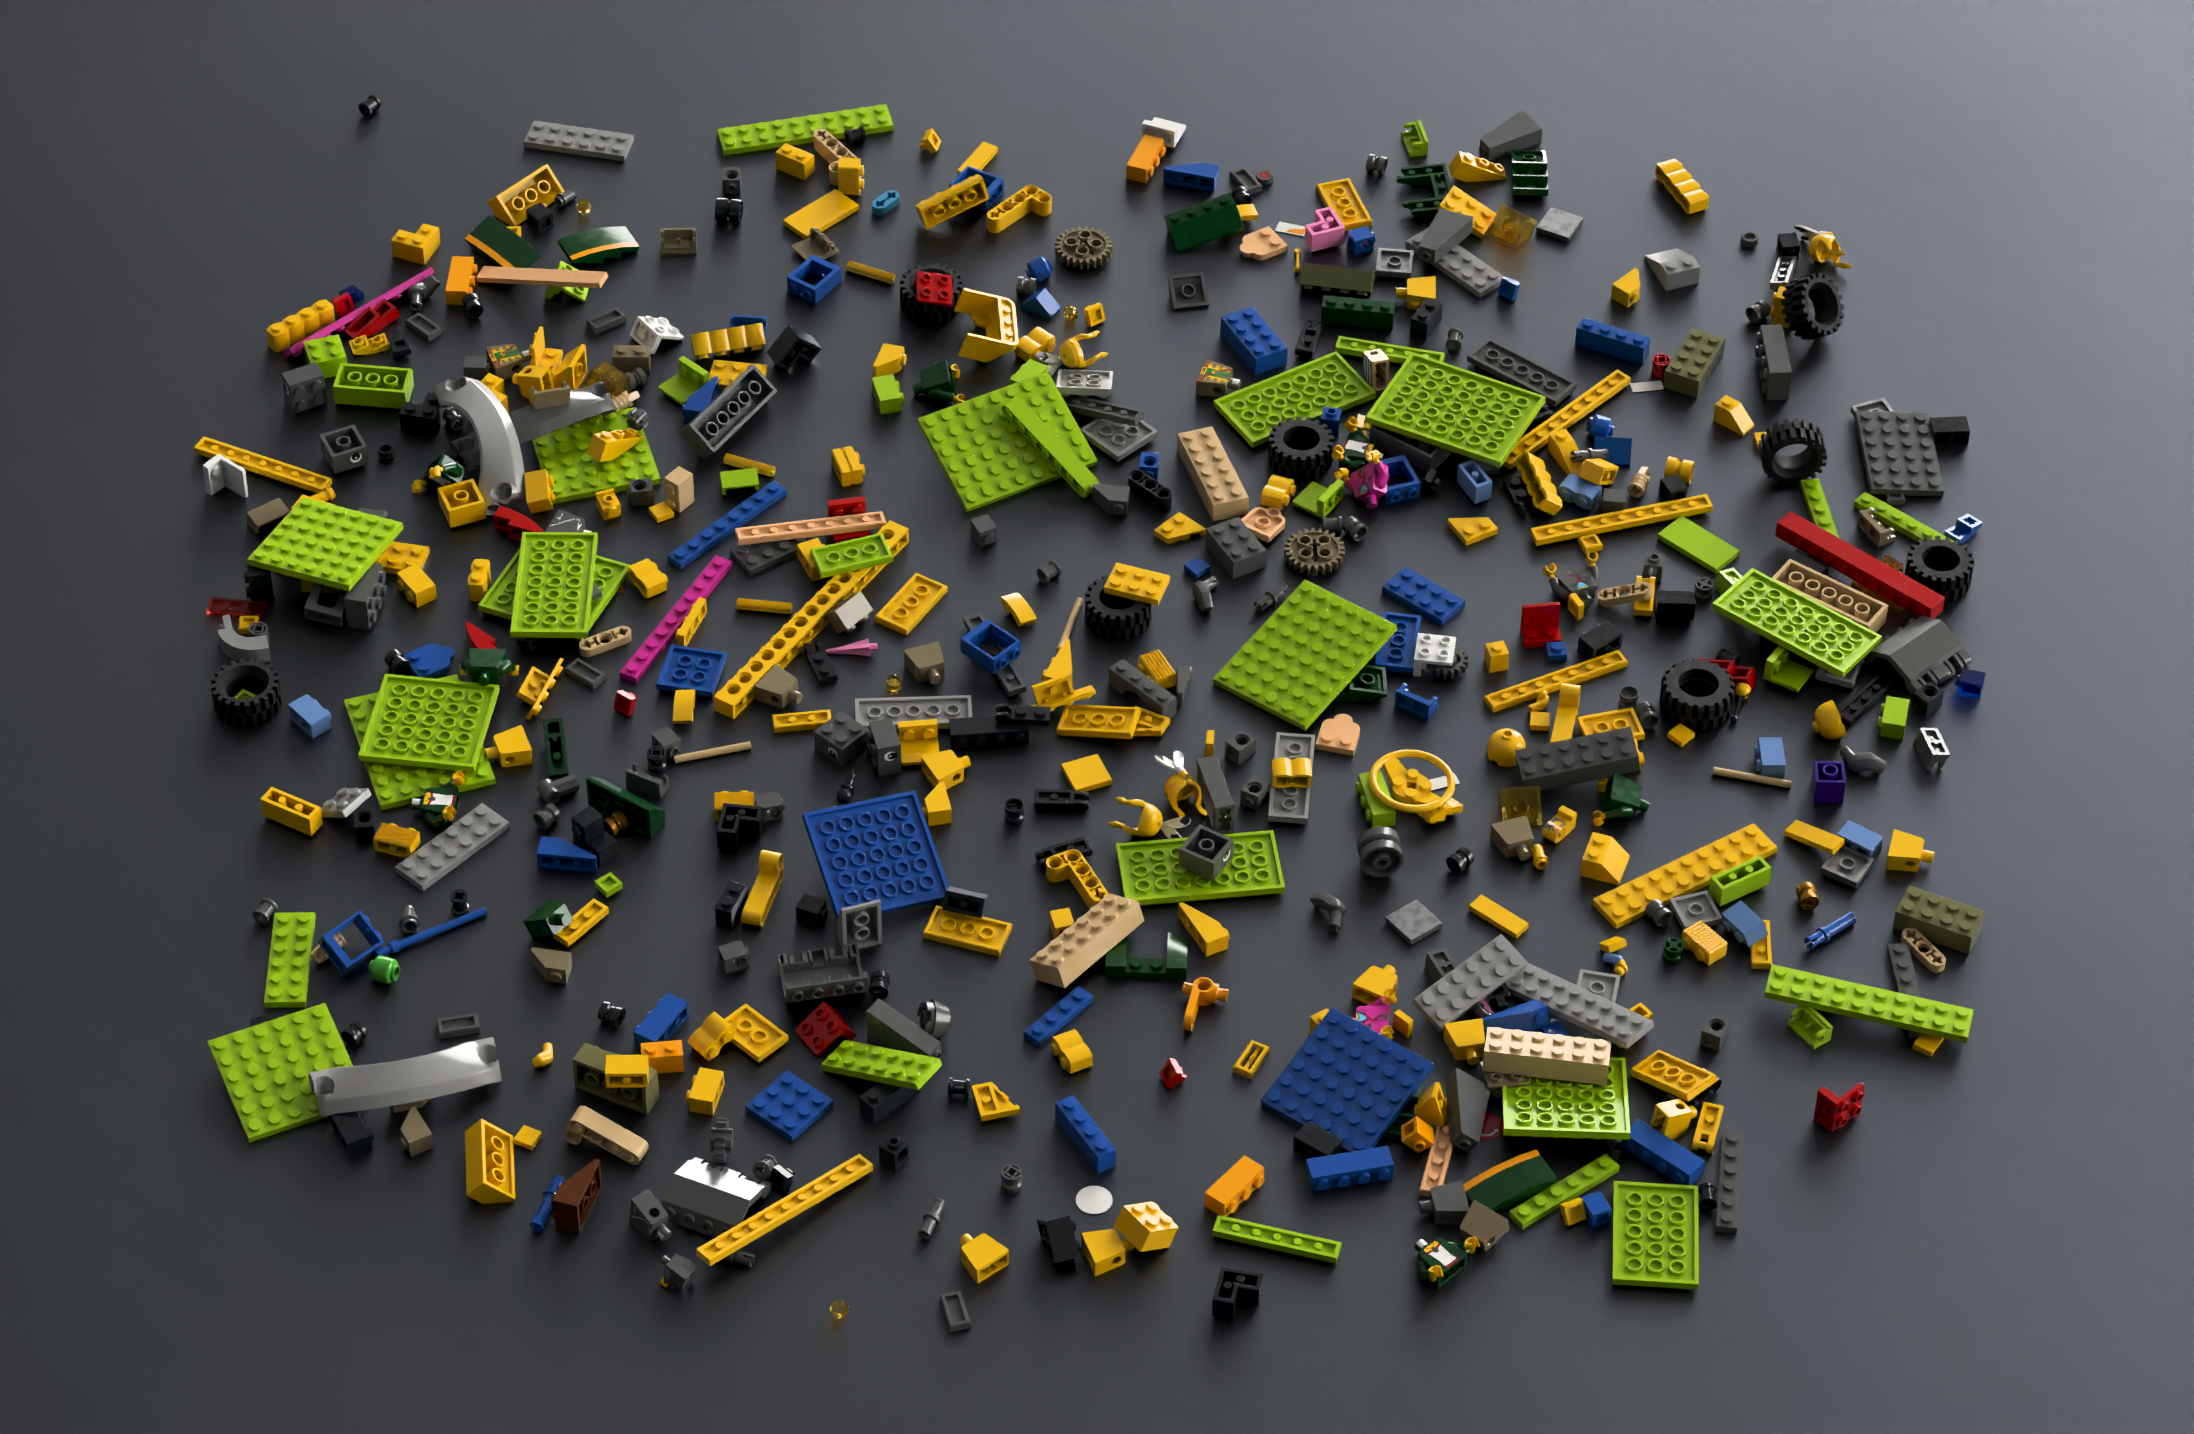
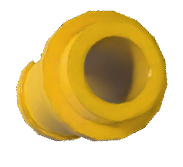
[310,487,336,502]
[1530,844,1549,869]

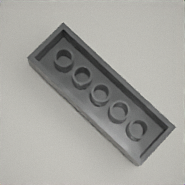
[679,363,777,460]
[1515,726,1640,795]

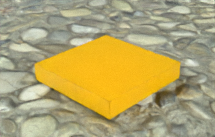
[1061,754,1112,792]

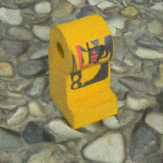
[1542,805,1577,843]

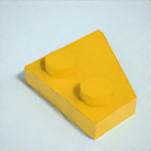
[1154,512,1206,544]
[1447,517,1498,546]
[1133,706,1170,736]
[971,1082,1020,1122]

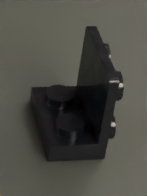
[1654,590,1696,620]

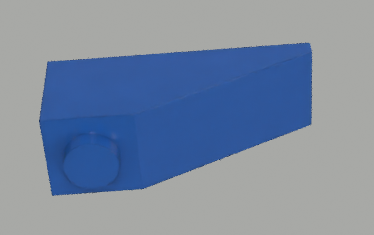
[1163,162,1220,192]
[682,376,720,423]
[537,836,598,873]
[1482,999,1550,1038]

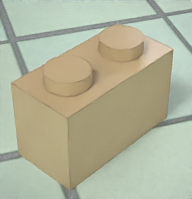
[664,466,695,513]

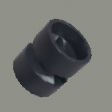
[715,197,743,222]

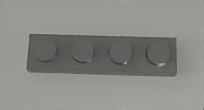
[1770,256,1797,291]

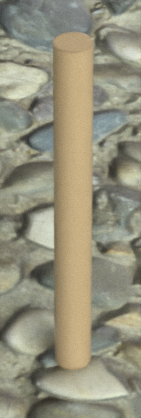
[1056,597,1084,652]
[673,741,751,763]
[1713,767,1792,788]

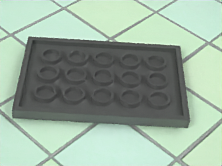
[1854,410,1945,496]

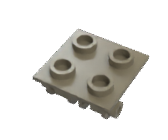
[791,227,840,261]
[1480,1062,1529,1098]

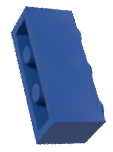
[633,993,689,1048]

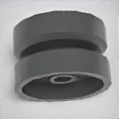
[1356,826,1403,877]

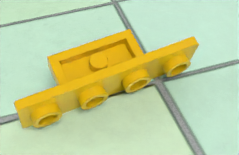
[516,657,564,720]
[1031,674,1096,712]

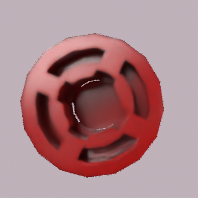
[1651,354,1671,379]

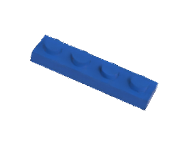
[1024,986,1093,1047]

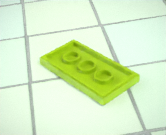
[1657,515,1740,574]
[810,533,894,579]

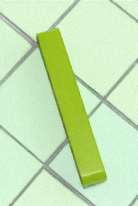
[1002,396,1100,498]

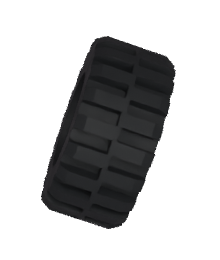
[1659,659,1735,730]

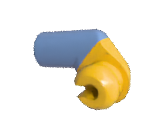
[1603,952,1628,977]

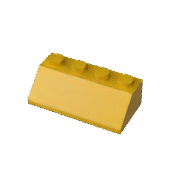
[487,164,565,226]
[915,174,989,230]
[465,1119,515,1204]

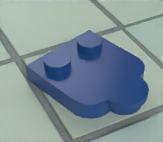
[404,644,455,678]

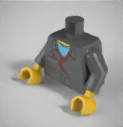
[1543,551,1600,607]

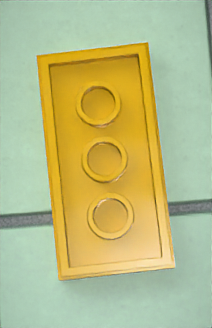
[1316,178,1372,231]
[783,189,859,239]
[874,573,948,636]
[1056,704,1141,739]
[923,905,1012,957]
[1630,1050,1718,1101]

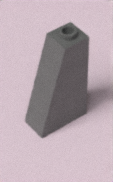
[1479,110,1542,162]
[1418,208,1474,264]
[866,999,942,1059]
[1445,1068,1491,1152]

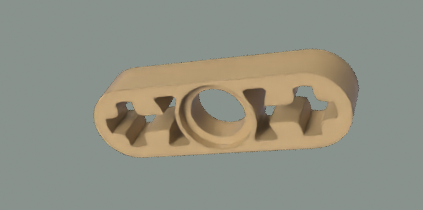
[1597,582,1653,607]
[579,626,632,657]
[1901,928,1946,973]

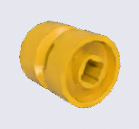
[1664,456,1695,485]

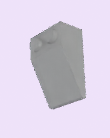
[1645,248,1700,291]
[836,899,882,952]

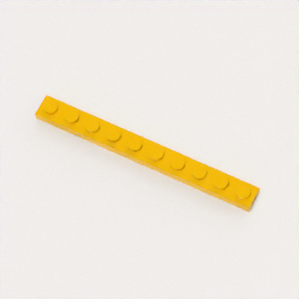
[1503,369,1631,470]
[1530,494,1713,546]
[696,1154,873,1266]

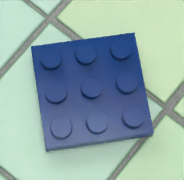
[656,644,727,698]
[745,1070,834,1142]

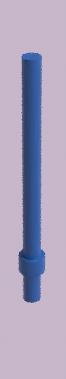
[374,907,488,957]

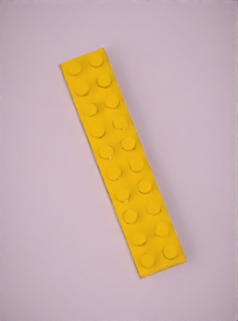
[1592,823,1778,929]

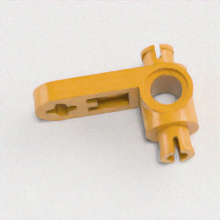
[1182,977,1229,1031]

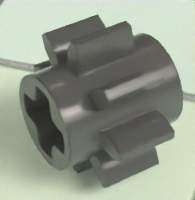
[626,407,649,431]

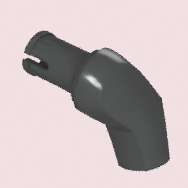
[407,275,441,311]
[1192,576,1219,612]
[1839,746,1887,774]
[1310,892,1346,932]

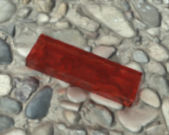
[206,597,267,620]

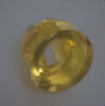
[576,199,591,214]
[1063,305,1079,320]
[886,674,902,691]
[830,1300,849,1318]

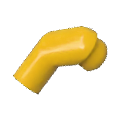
[1528,690,1549,713]
[532,1043,553,1068]

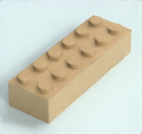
[1177,426,1249,522]
[1772,559,1888,633]
[1030,894,1145,988]
[1482,1027,1611,1086]

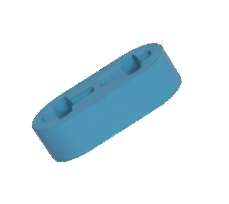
[872,190,900,216]

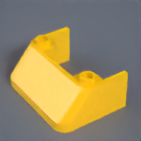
[954,288,1019,362]

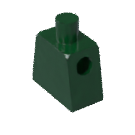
[523,900,573,938]

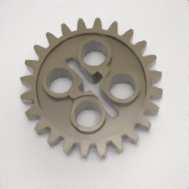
[1055,226,1112,269]
[1284,527,1345,576]

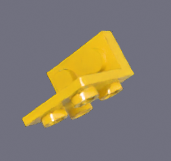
[529,326,563,376]
[898,719,940,766]

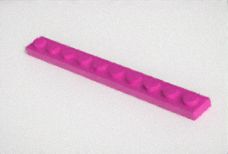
[283,267,434,358]
[619,555,732,684]

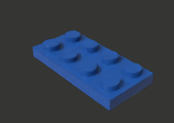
[1382,567,1465,626]
[1375,612,1421,674]

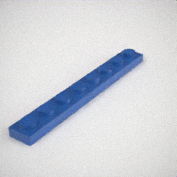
[667,480,787,569]

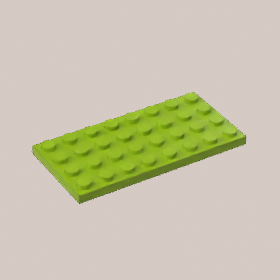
[1213,351,1376,448]
[510,532,598,638]
[1711,568,1882,678]
[1116,830,1285,905]

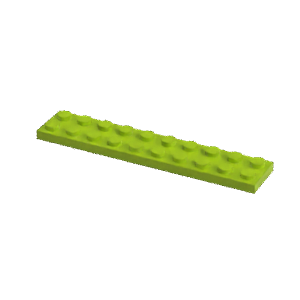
[717,104,894,156]
[1764,964,1974,1043]

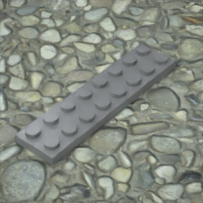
[1506,963,1654,1049]

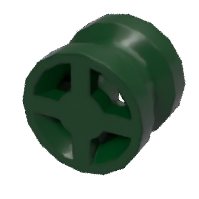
[1662,937,1684,963]

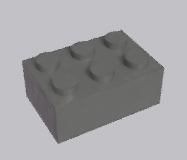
[1205,517,1266,579]
[344,562,387,630]

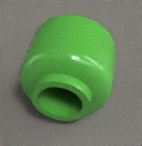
[368,955,400,984]

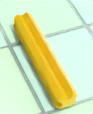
[846,261,895,284]
[723,453,776,477]
[736,598,792,614]

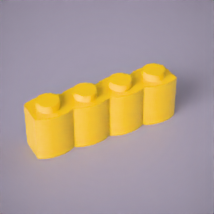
[1655,159,1709,214]
[266,299,335,352]
[690,323,766,360]
[1516,451,1562,516]

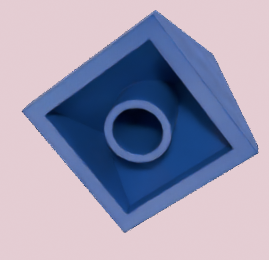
[1594,436,1632,467]

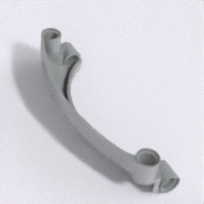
[434,376,526,515]
[308,1037,502,1116]

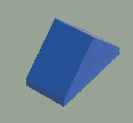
[1021,288,1061,320]

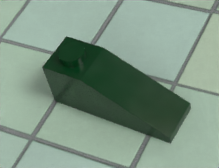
[543,717,569,777]

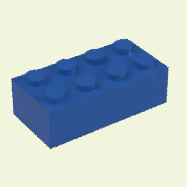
[1220,306,1287,375]

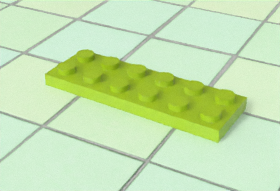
[264,912,316,1008]
[821,1040,942,1090]

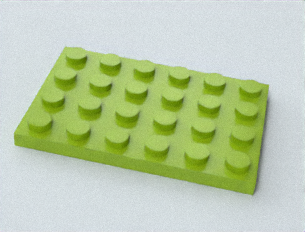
[1612,1181,1699,1290]

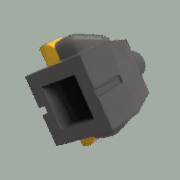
[660,1254,698,1290]

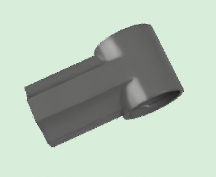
[537,774,580,804]

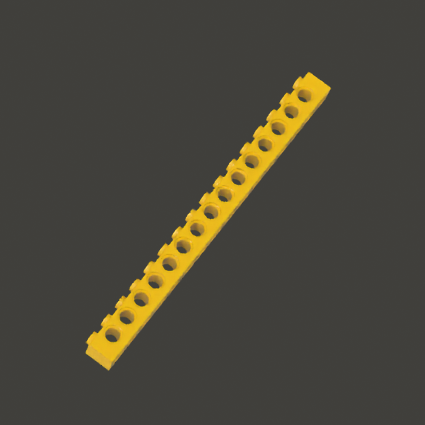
[713,520,909,719]

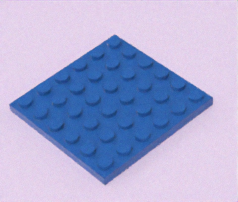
[802,790,949,919]
[1261,1007,1434,1152]

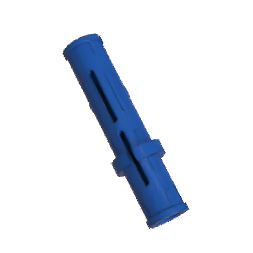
[1804,912,1857,949]
[529,1175,565,1232]

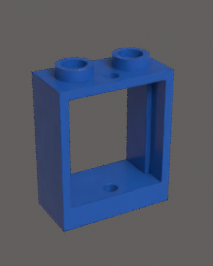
[949,166,1004,212]
[787,255,842,304]
[1370,455,1421,505]
[961,619,1021,674]
[318,910,384,974]

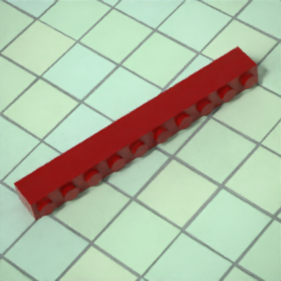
[1775,511,1945,618]

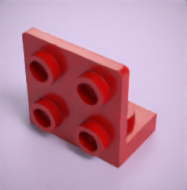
[912,271,952,306]
[827,496,871,542]
[1520,602,1562,649]
[795,1001,857,1056]
[1814,1082,1865,1132]

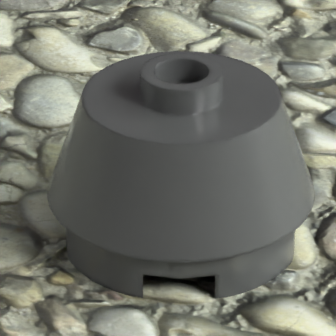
[917,999,951,1038]

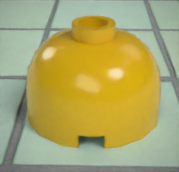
[1812,700,1847,740]
[1487,728,1526,767]

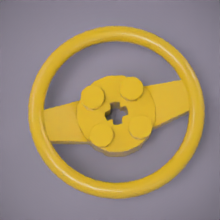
[1369,750,1455,813]

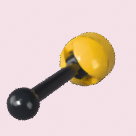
[1730,683,1751,723]

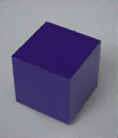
[1811,761,1846,803]

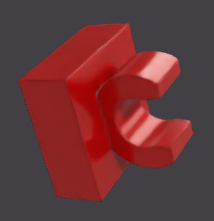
[332,292,355,318]
[613,690,637,717]
[1159,1058,1187,1088]

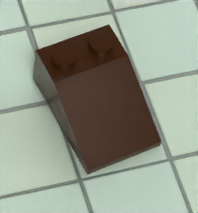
[551,1159,602,1234]

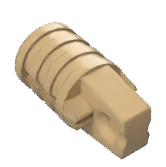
[612,391,640,412]
[1628,466,1651,498]
[310,933,346,964]

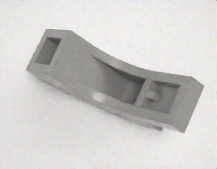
[217,614,271,663]

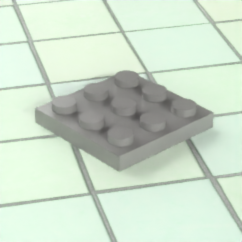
[1056,369,1113,398]
[1080,404,1158,462]

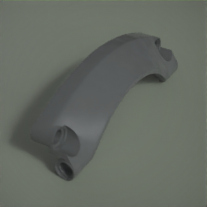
[450,381,617,471]

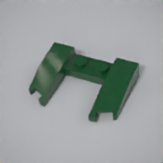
[1397,163,1451,218]
[1105,932,1188,980]

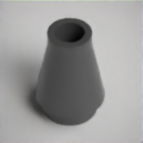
[399,905,420,933]

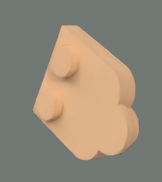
[1240,226,1288,261]
[1241,507,1285,543]
[1315,714,1360,756]

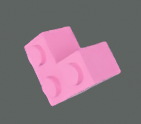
[1305,206,1345,252]

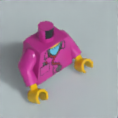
[1334,450,1389,509]
[1351,988,1397,1040]

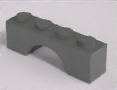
[1109,659,1177,718]

